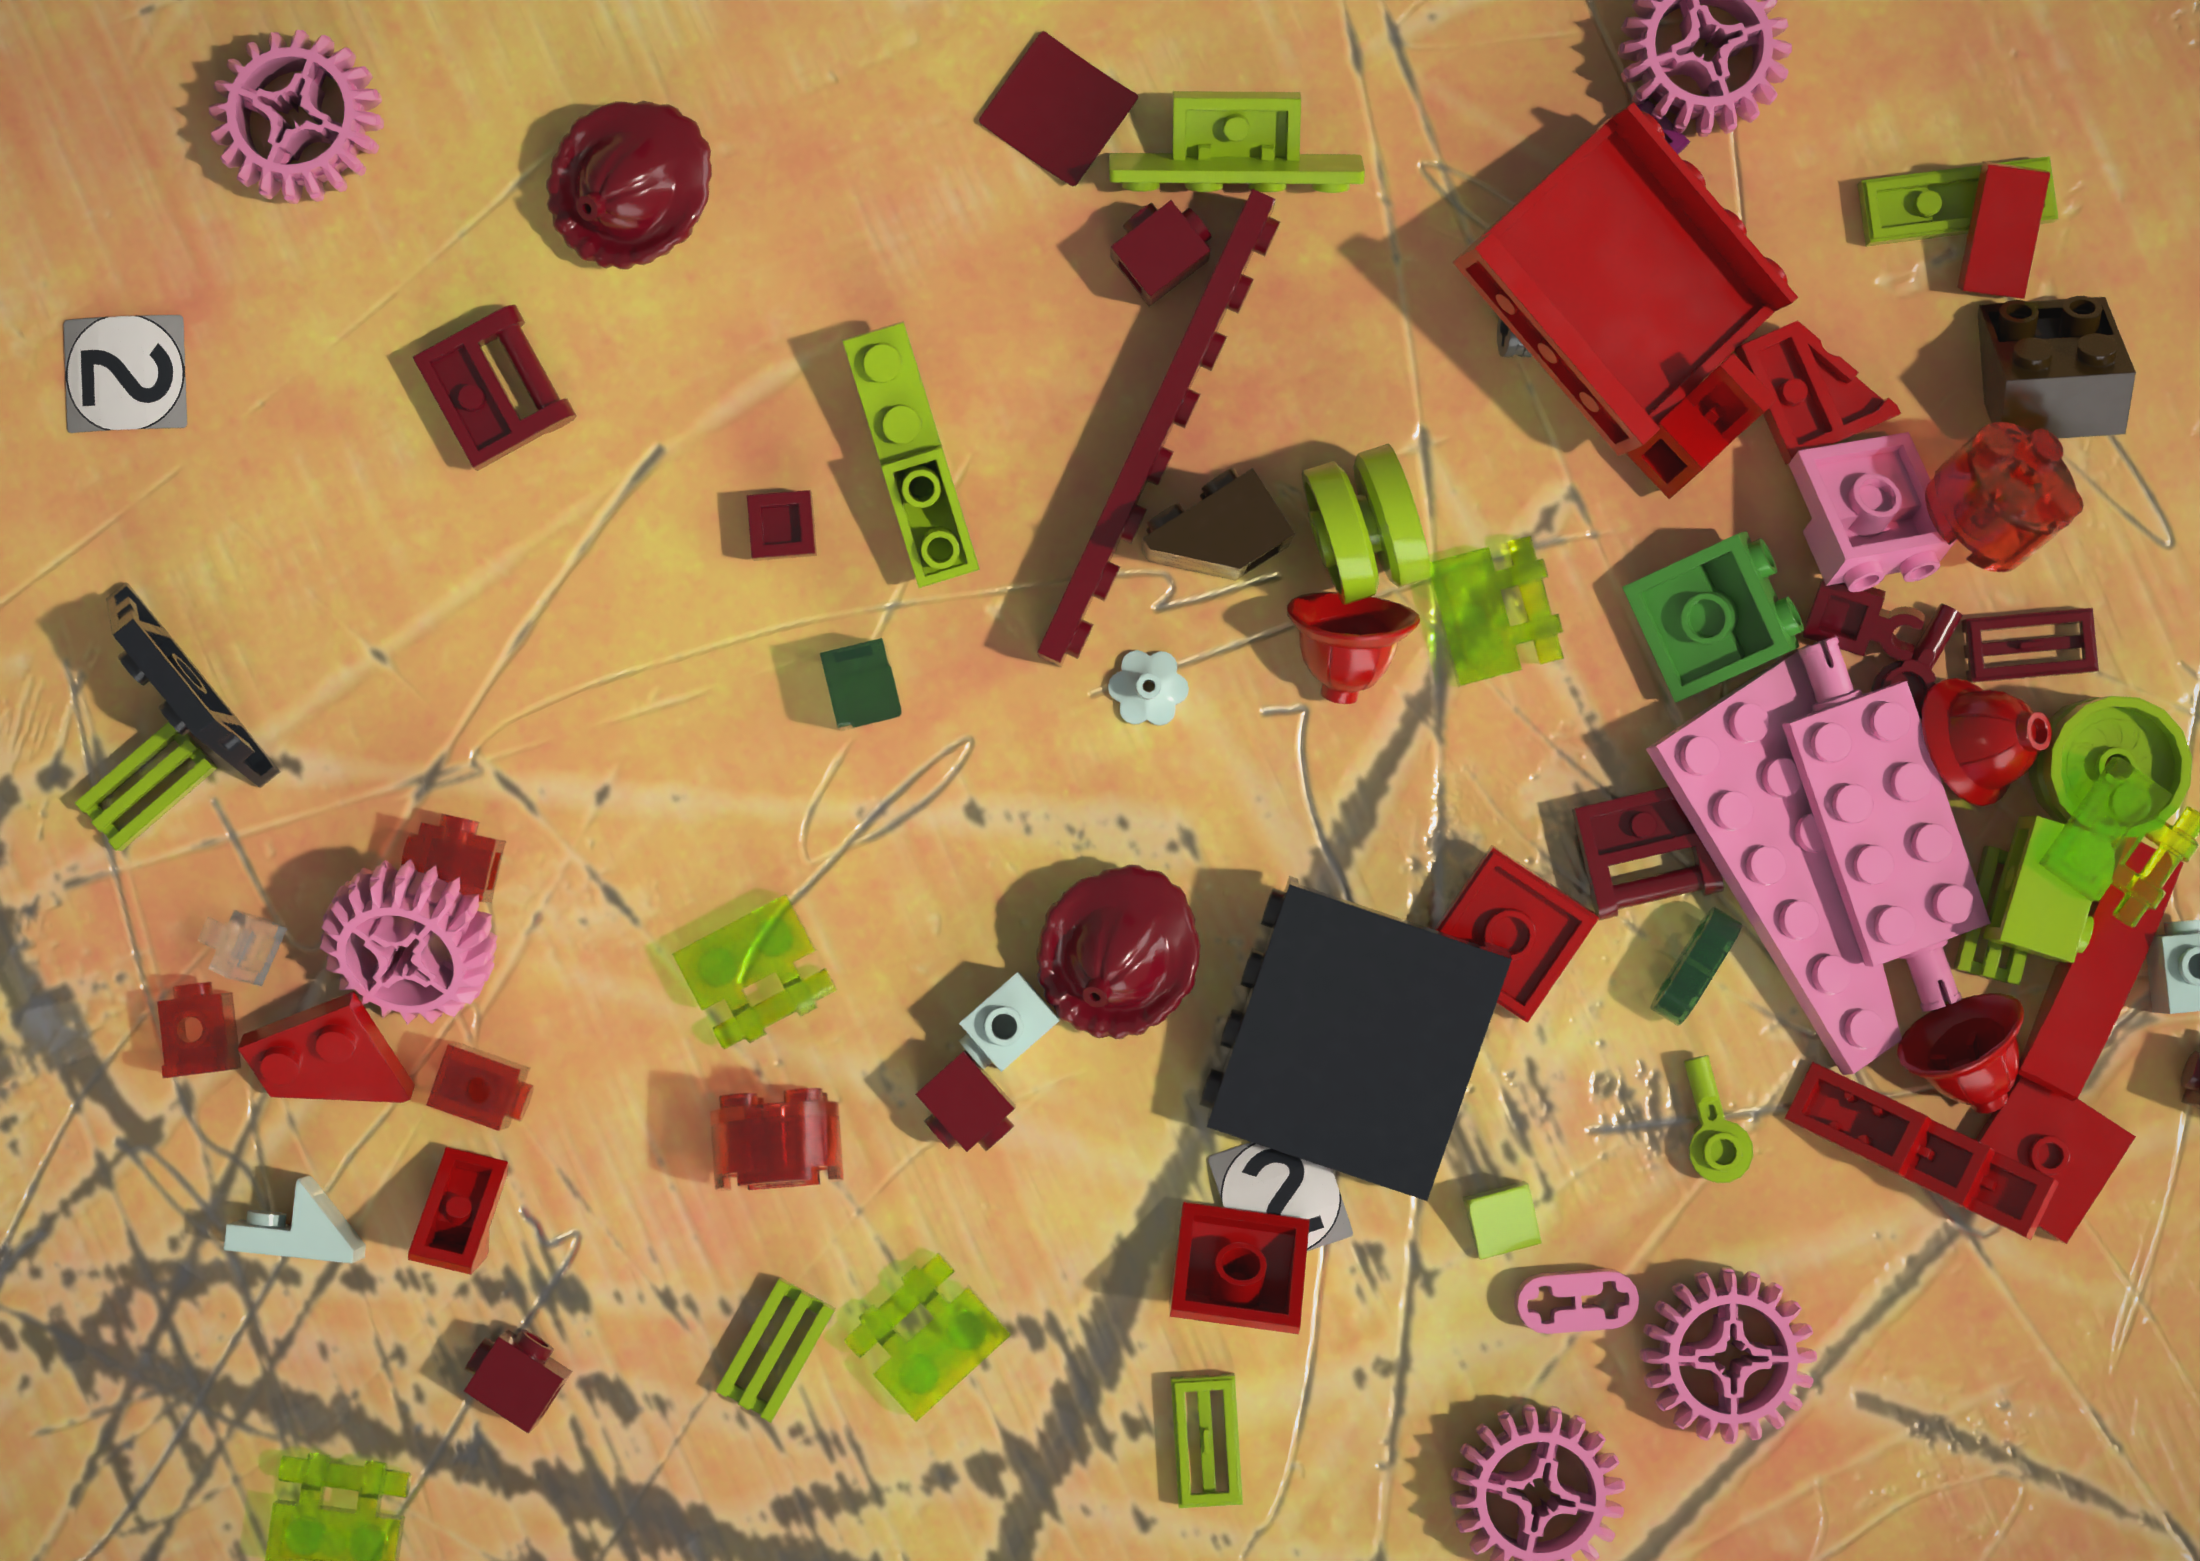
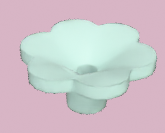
[1108,650,1189,726]

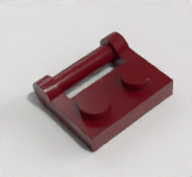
[413,304,577,471]
[1572,787,1724,921]

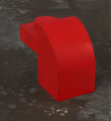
[1626,353,1778,499]

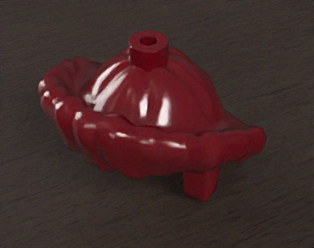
[546,101,712,270]
[1036,865,1201,1039]

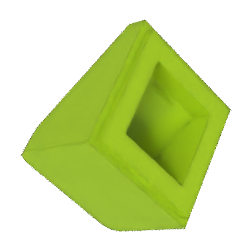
[1463,1181,1542,1260]

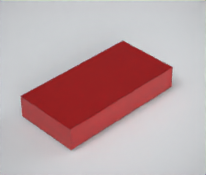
[1957,161,2051,299]

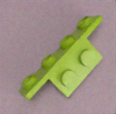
[1109,91,1365,193]

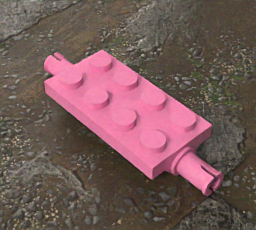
[1782,636,1991,1012]

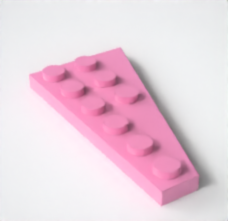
[1646,650,1902,1075]

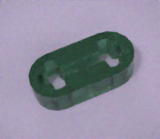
[1650,906,1742,1026]

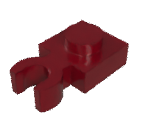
[1802,577,1925,660]

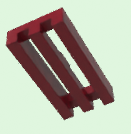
[1961,608,2099,683]

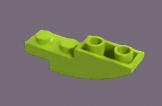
[842,321,980,588]

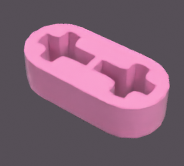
[1514,1268,1639,1334]

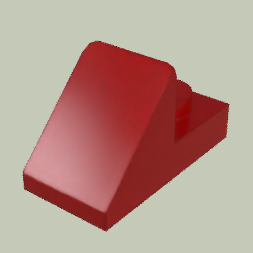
[408,1147,508,1275]

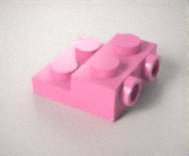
[1789,432,1958,592]

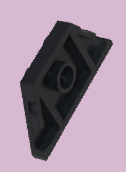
[106,583,281,788]

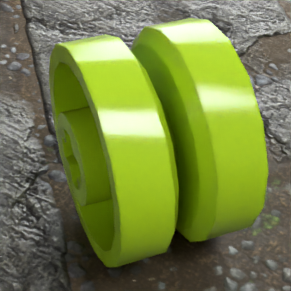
[1302,443,1432,605]
[2029,696,2192,837]

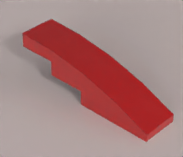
[2017,837,2184,1101]
[1784,1062,2059,1241]

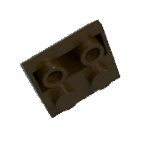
[1978,296,2136,442]
[1141,468,1295,581]

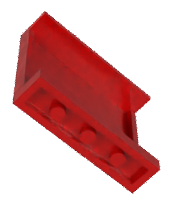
[1453,102,1798,456]

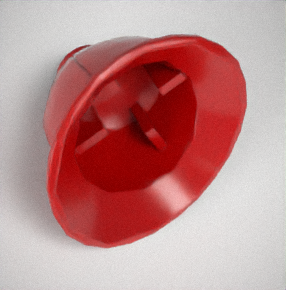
[1287,592,1420,704]
[1922,678,2052,806]
[1897,993,2024,1114]

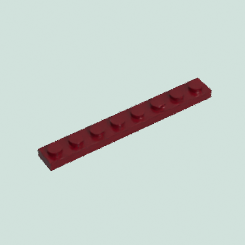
[1037,189,1280,667]

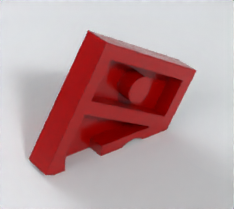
[1735,320,1901,465]
[237,991,415,1103]

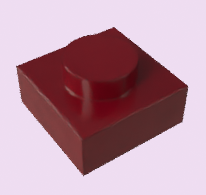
[747,490,817,561]

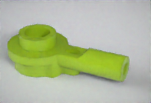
[1684,1055,1753,1183]

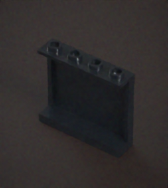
[1199,876,1512,1201]

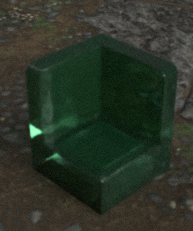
[820,638,902,731]

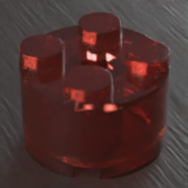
[1925,422,2084,572]
[710,1088,844,1191]

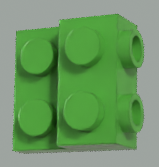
[1622,531,1804,703]

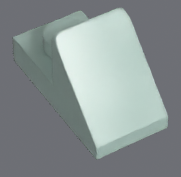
[224,1176,366,1263]

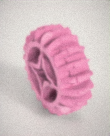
[1618,0,1792,137]
[209,30,384,204]
[320,859,497,1025]
[1640,1268,1817,1444]
[1450,1404,1625,1561]

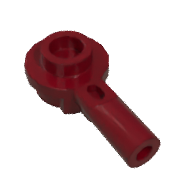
[1871,604,1963,719]

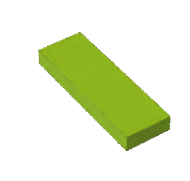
[1857,156,2059,247]

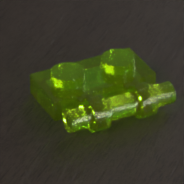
[1429,536,1564,687]
[2038,757,2200,928]
[672,894,837,1050]
[844,1252,1012,1422]
[265,1453,411,1561]

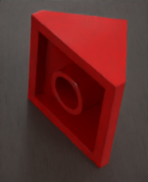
[1169,1202,1310,1334]

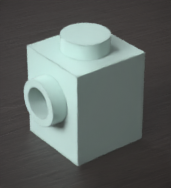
[2146,919,2200,1014]
[959,972,1060,1072]

